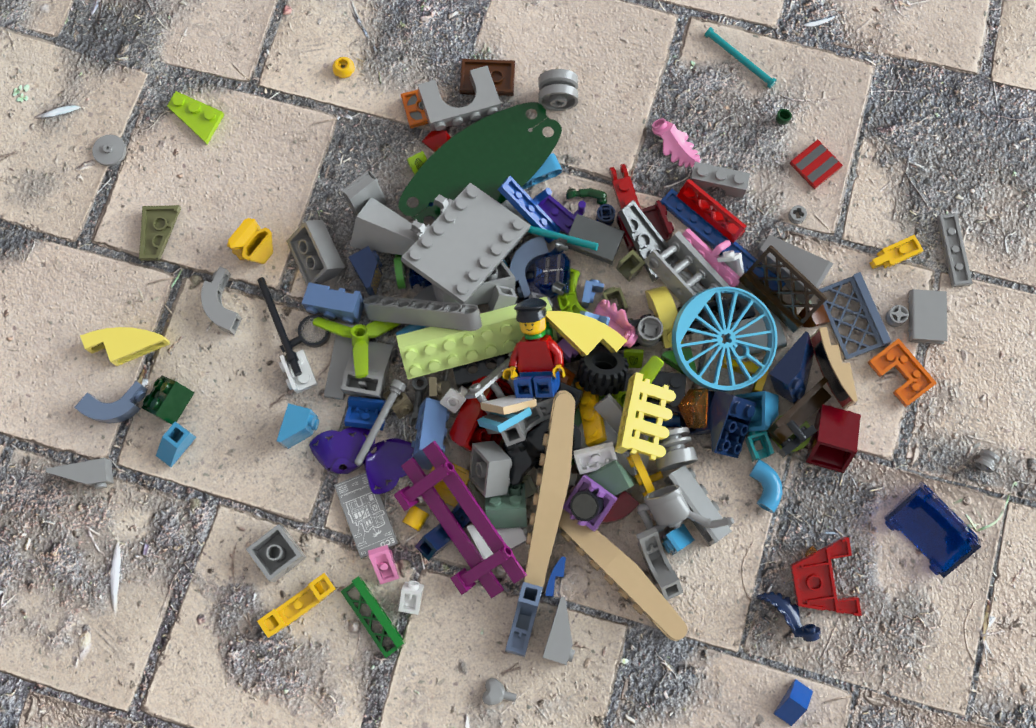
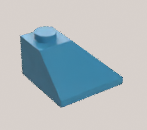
[735,391,779,432]

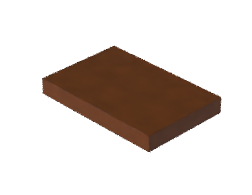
[460,59,515,96]

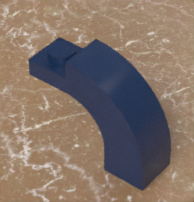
[415,503,471,561]

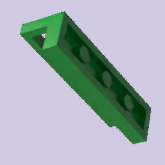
[341,576,406,658]

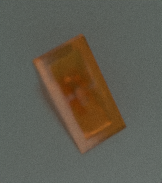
[678,388,708,428]

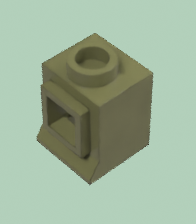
[616,249,645,282]
[602,287,628,313]

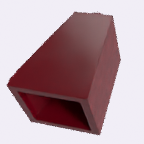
[806,404,861,473]

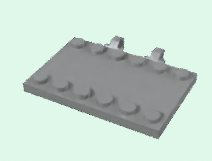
[401,183,531,304]

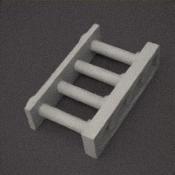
[644,231,730,313]
[464,351,536,434]

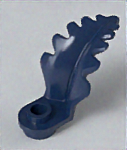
[756,592,821,642]

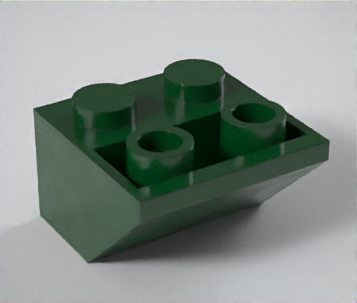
[141,375,195,425]

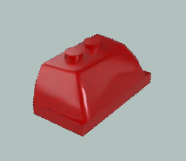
[449,376,515,453]

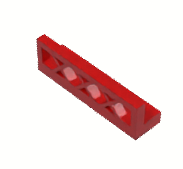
[677,179,747,243]

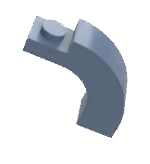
[510,236,549,300]
[74,381,148,424]
[505,582,543,657]

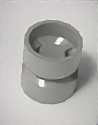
[636,316,663,347]

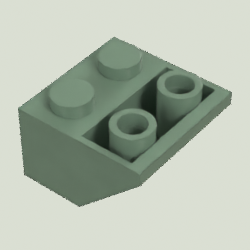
[485,483,527,529]

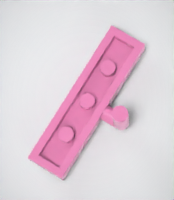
[682,228,740,287]

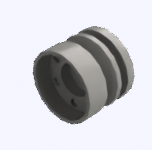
[650,427,698,471]

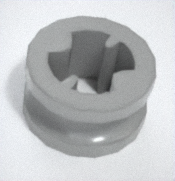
[788,205,807,224]

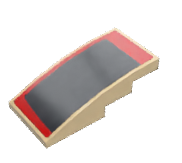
[810,327,858,409]

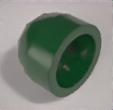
[776,109,792,125]

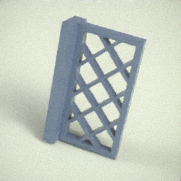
[819,272,891,360]

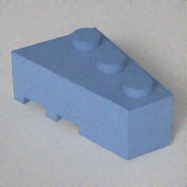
[302,282,364,324]
[408,397,450,470]

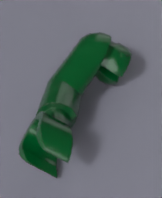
[566,188,607,205]

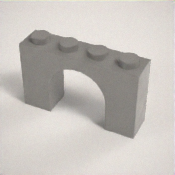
[418,66,501,131]

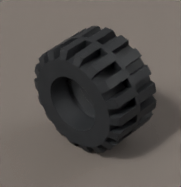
[577,346,629,396]

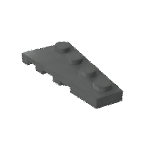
[618,200,679,282]

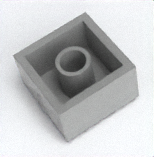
[469,440,512,498]
[246,524,307,582]

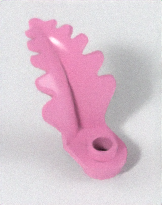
[652,118,701,168]
[593,299,638,348]

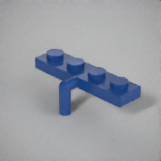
[497,176,561,243]

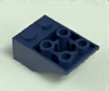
[709,390,757,458]

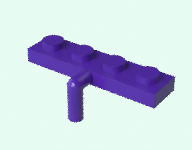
[538,195,586,235]

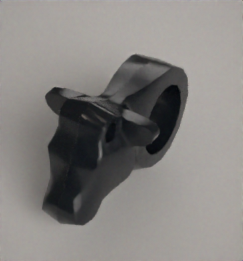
[504,419,581,486]

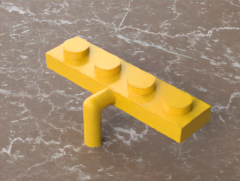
[575,382,607,447]
[626,452,664,521]

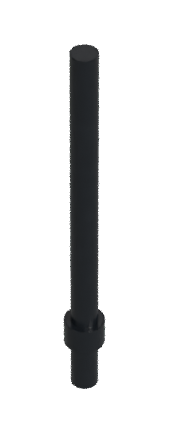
[257,277,302,376]

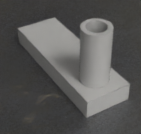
[594,393,649,454]

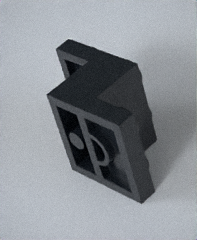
[623,371,686,414]

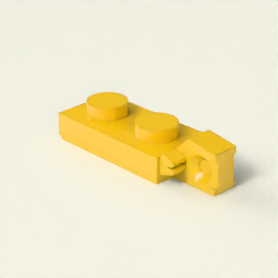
[869,235,924,269]

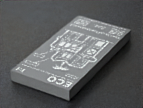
[334,472,398,559]

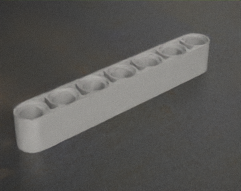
[363,295,482,331]

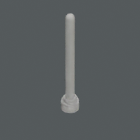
[355,379,407,466]

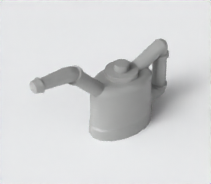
[637,485,734,534]

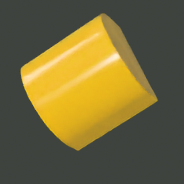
[402,506,429,532]

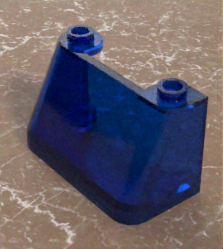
[884,481,981,578]

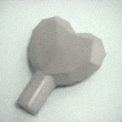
[482,678,517,706]

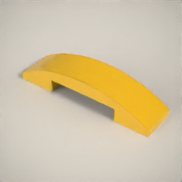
[257,573,336,638]

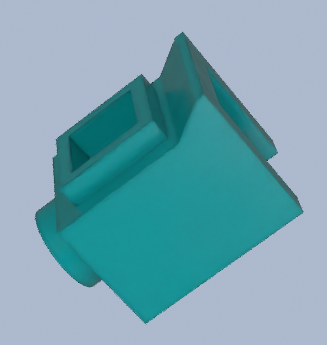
[745,431,774,462]

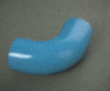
[749,459,783,513]

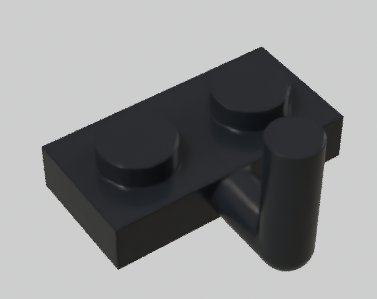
[778,419,817,458]

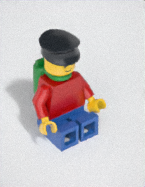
[502,298,565,398]

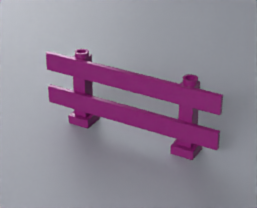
[394,441,527,599]

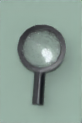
[280,315,331,353]

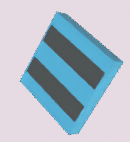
[477,407,532,433]

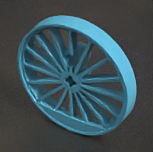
[672,287,777,392]

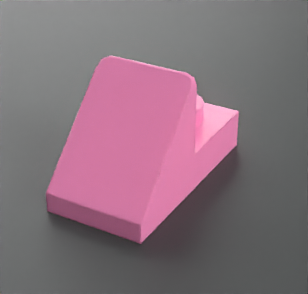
[368,545,399,585]

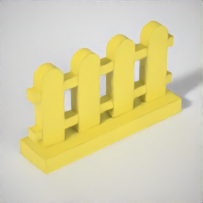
[614,372,676,461]

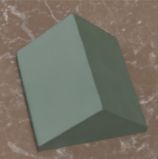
[587,460,637,496]

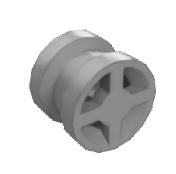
[885,305,909,327]
[974,449,1000,473]

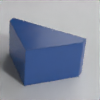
[773,679,813,726]

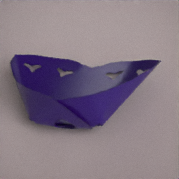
[309,427,375,474]
[363,438,414,494]

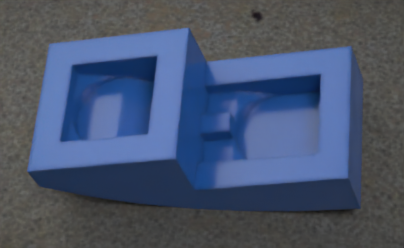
[545,556,566,597]

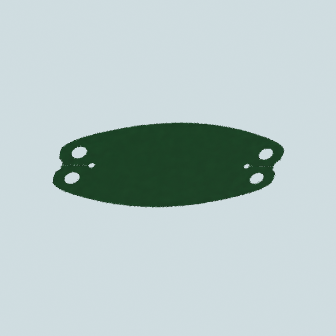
[398,102,562,223]

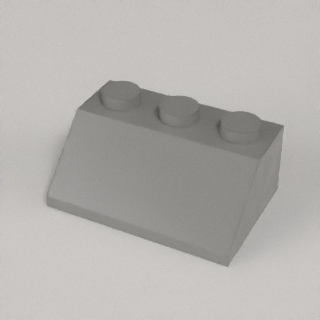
[287,220,345,286]

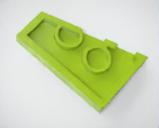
[167,91,224,144]

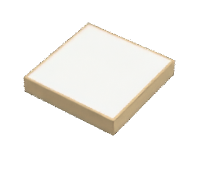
[480,395,537,415]

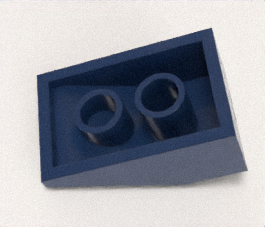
[769,331,814,404]

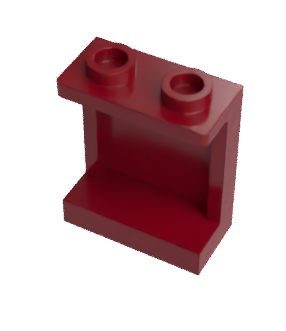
[616,200,674,252]

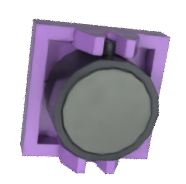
[563,475,618,532]

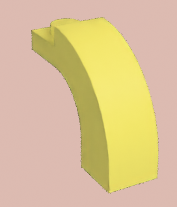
[645,286,684,349]

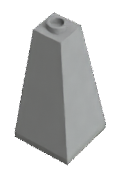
[350,198,418,255]
[756,235,833,304]

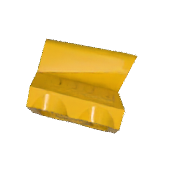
[227,218,273,264]

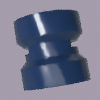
[596,204,615,226]

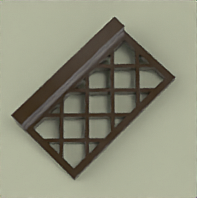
[739,245,828,333]

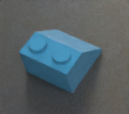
[277,403,319,449]

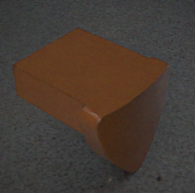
[799,304,830,328]

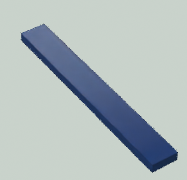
[660,189,786,290]

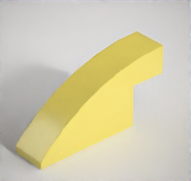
[545,311,627,356]
[80,327,170,366]

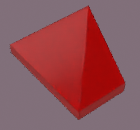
[422,130,451,152]

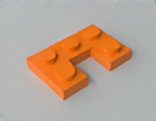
[867,338,937,407]

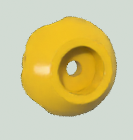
[332,57,355,78]

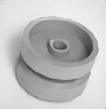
[538,69,578,111]

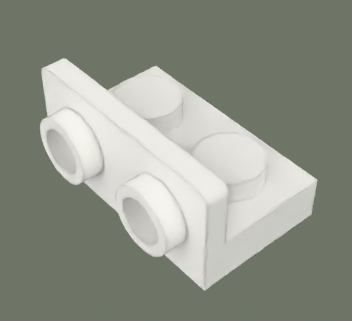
[279,349,318,394]
[573,441,618,474]

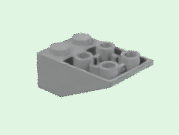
[341,341,394,400]

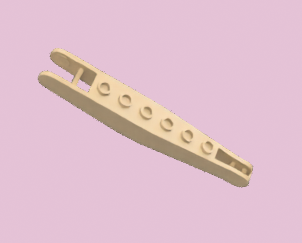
[524,390,575,587]
[558,503,688,641]

